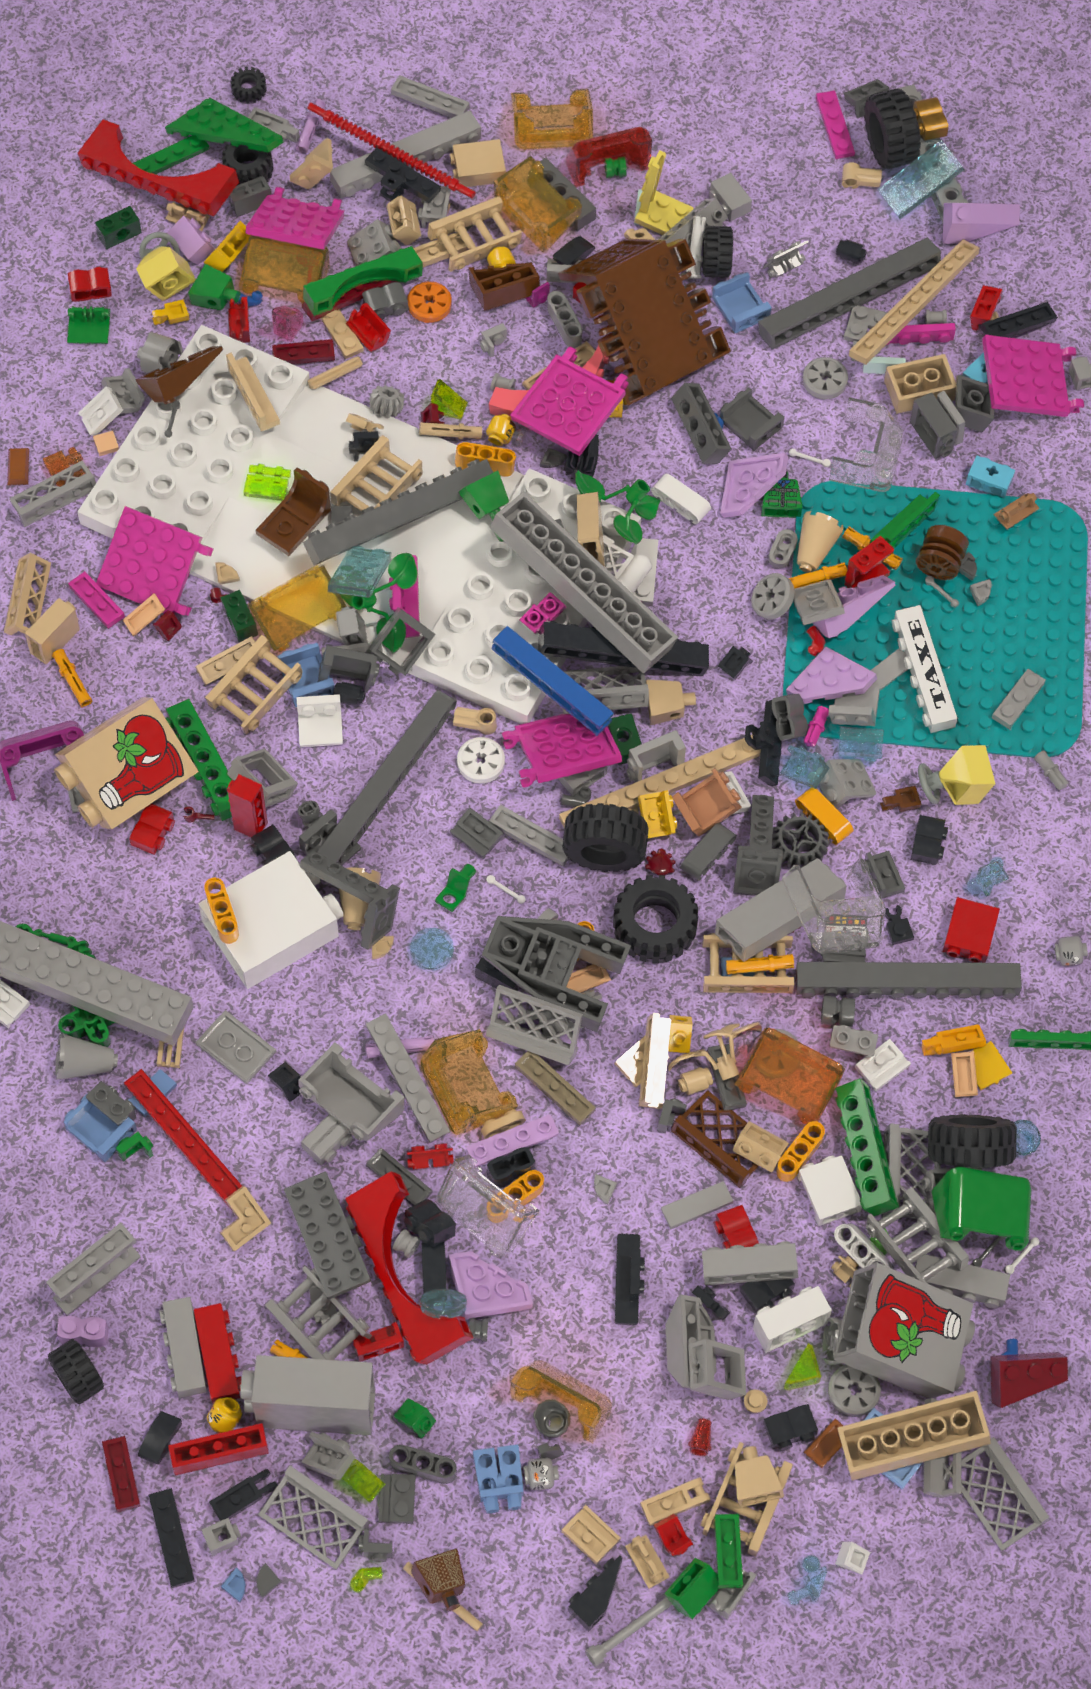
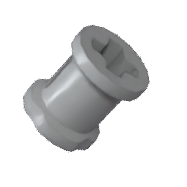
[924,309,947,324]
[490,373,516,391]

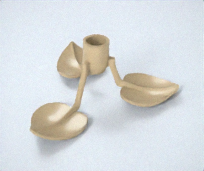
[668,1022,762,1081]

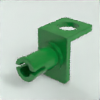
[435,864,476,912]

